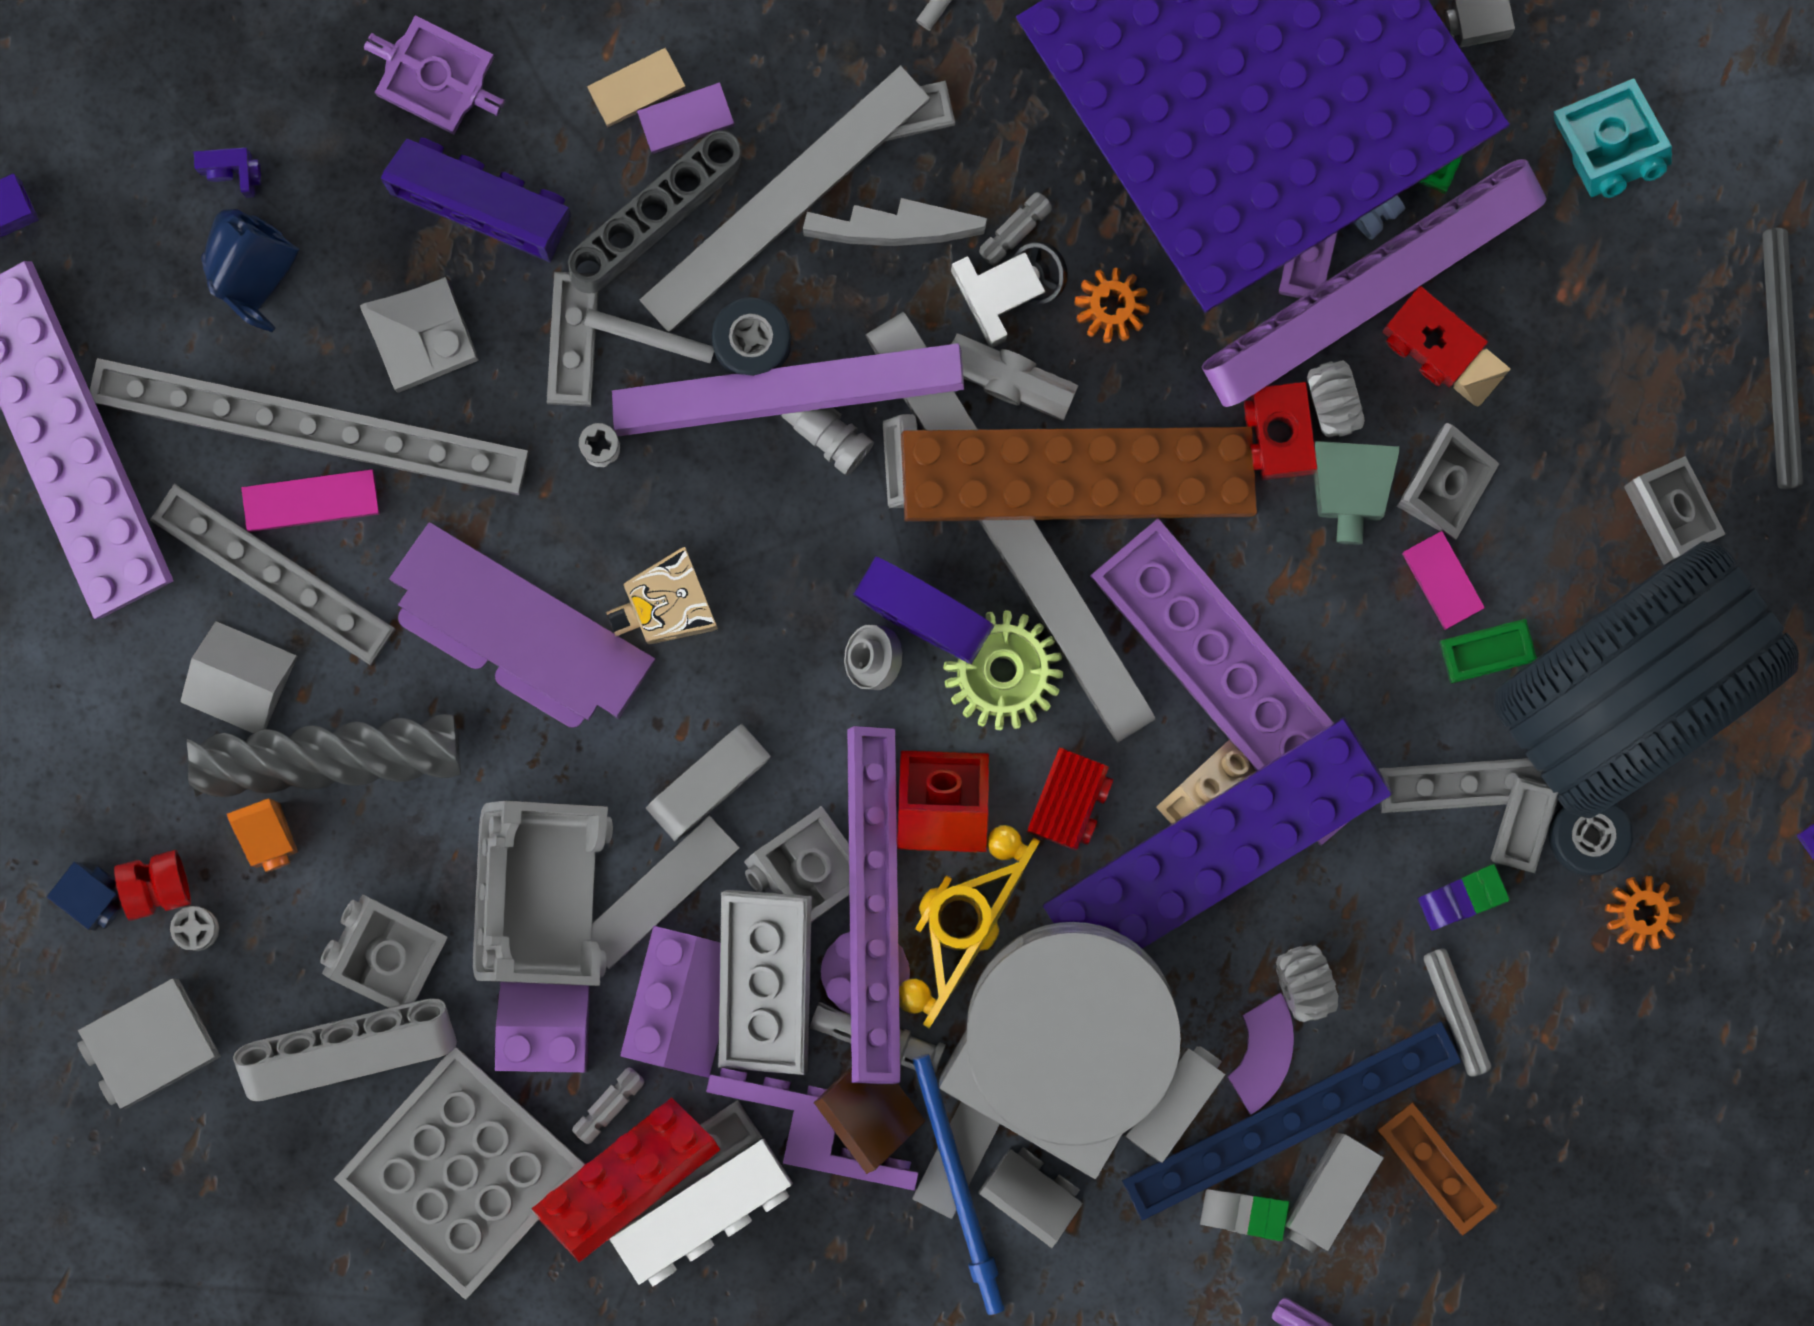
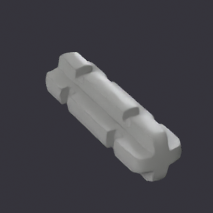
[979,192,1052,266]
[572,1067,645,1144]

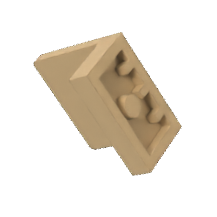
[1156,740,1256,824]

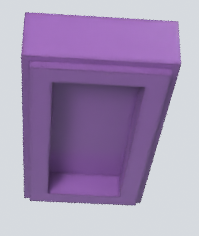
[637,82,735,154]

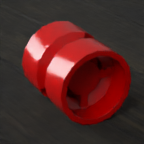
[114,850,191,921]

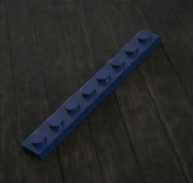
[1121,1022,1461,1221]

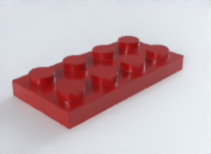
[531,1097,721,1263]

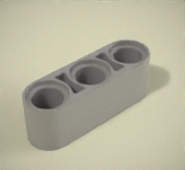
[645,724,771,842]

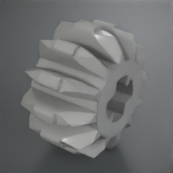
[1307,360,1365,438]
[1276,945,1339,1022]

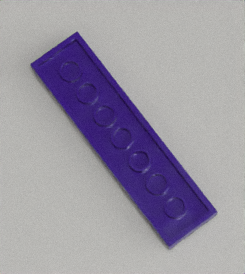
[1043,717,1393,949]

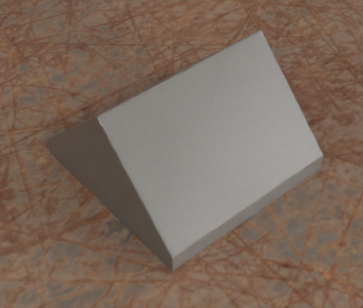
[1396,423,1499,539]
[1624,456,1725,565]
[180,621,298,733]

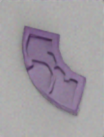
[1227,993,1294,1115]

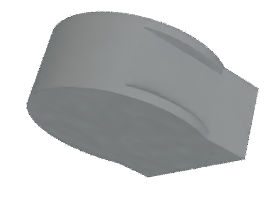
[939,922,1181,1179]

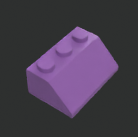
[620,925,721,1078]

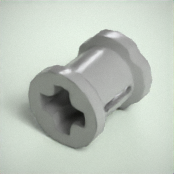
[579,423,621,468]

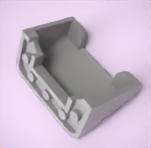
[473,801,613,986]

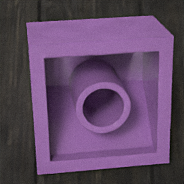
[495,982,590,1073]

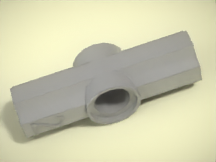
[952,333,1079,421]

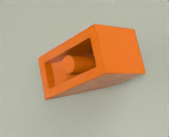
[227,798,298,872]

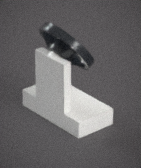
[951,242,1068,348]

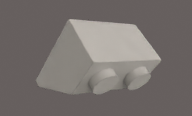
[978,1147,1083,1248]

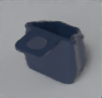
[201,209,299,332]

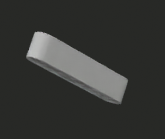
[233,998,457,1101]

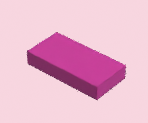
[1402,531,1485,630]

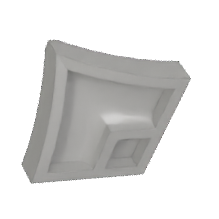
[360,277,479,393]

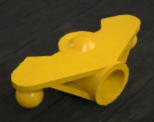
[899,825,1040,1029]

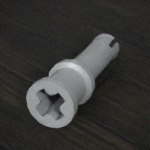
[810,1002,946,1074]

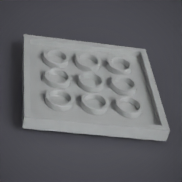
[334,1046,585,1300]

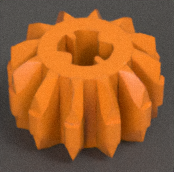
[1074,268,1150,344]
[1605,876,1682,951]

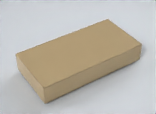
[587,47,686,128]

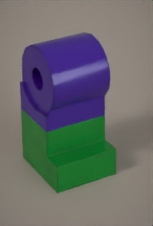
[1417,864,1510,931]

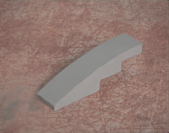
[803,198,987,246]

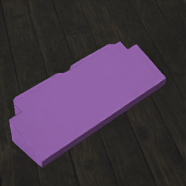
[389,522,656,728]

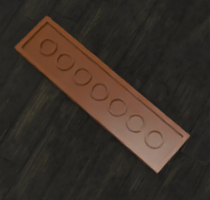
[901,427,1257,521]

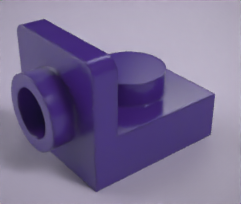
[193,148,261,198]

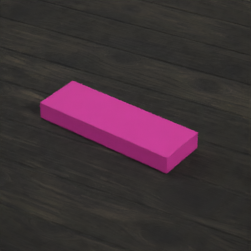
[241,469,380,532]

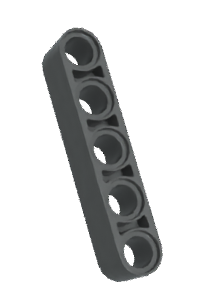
[568,131,741,294]

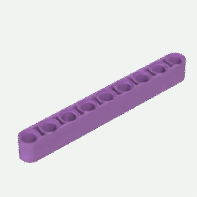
[1202,159,1547,407]

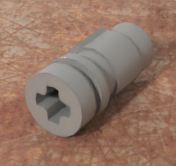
[781,408,874,476]

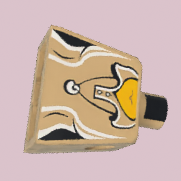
[606,547,718,645]

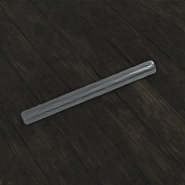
[1763,228,1803,489]

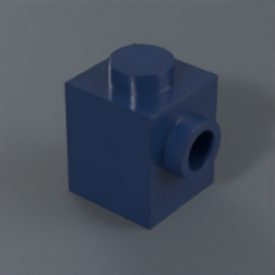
[47,862,121,931]

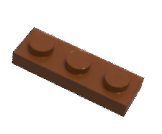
[1376,1102,1497,1236]

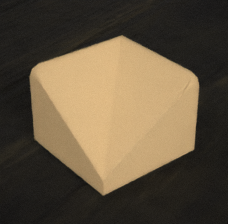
[1453,349,1511,407]

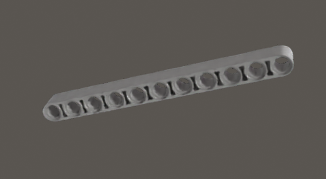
[865,312,1156,743]

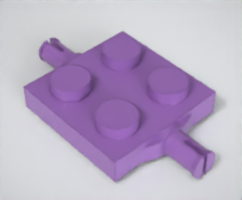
[364,15,505,135]

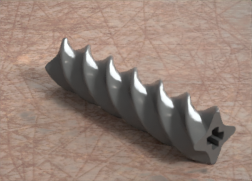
[187,714,461,797]

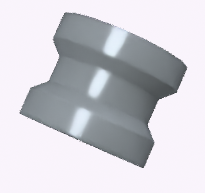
[170,906,219,951]

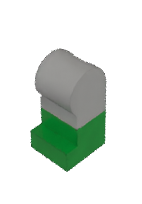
[1200,1189,1289,1241]

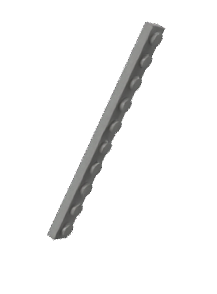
[89,358,529,495]

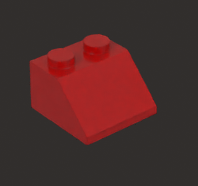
[897,750,989,852]

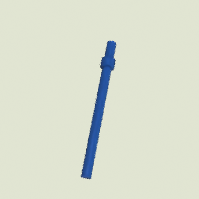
[912,1054,1005,1315]

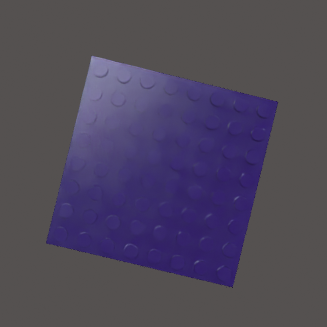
[1016,0,1510,313]

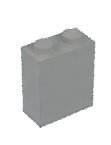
[77,978,221,1109]
[1122,1046,1225,1163]
[1285,1133,1383,1253]

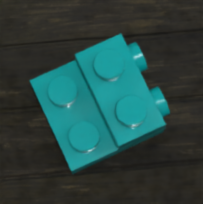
[1554,78,1672,198]

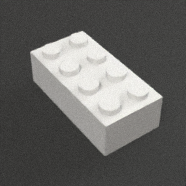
[609,1138,793,1287]

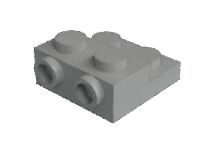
[744,806,850,923]
[320,894,448,1008]

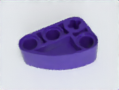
[853,557,995,664]

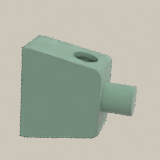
[1314,441,1399,545]

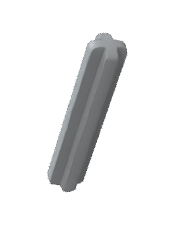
[1424,948,1491,1077]

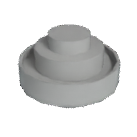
[844,625,903,690]

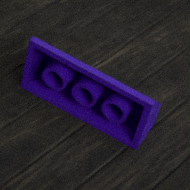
[381,137,571,262]

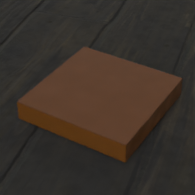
[813,1067,926,1174]

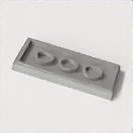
[718,890,812,1075]

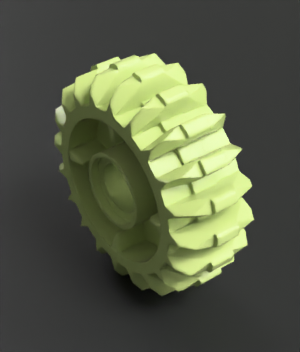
[943,610,1063,731]

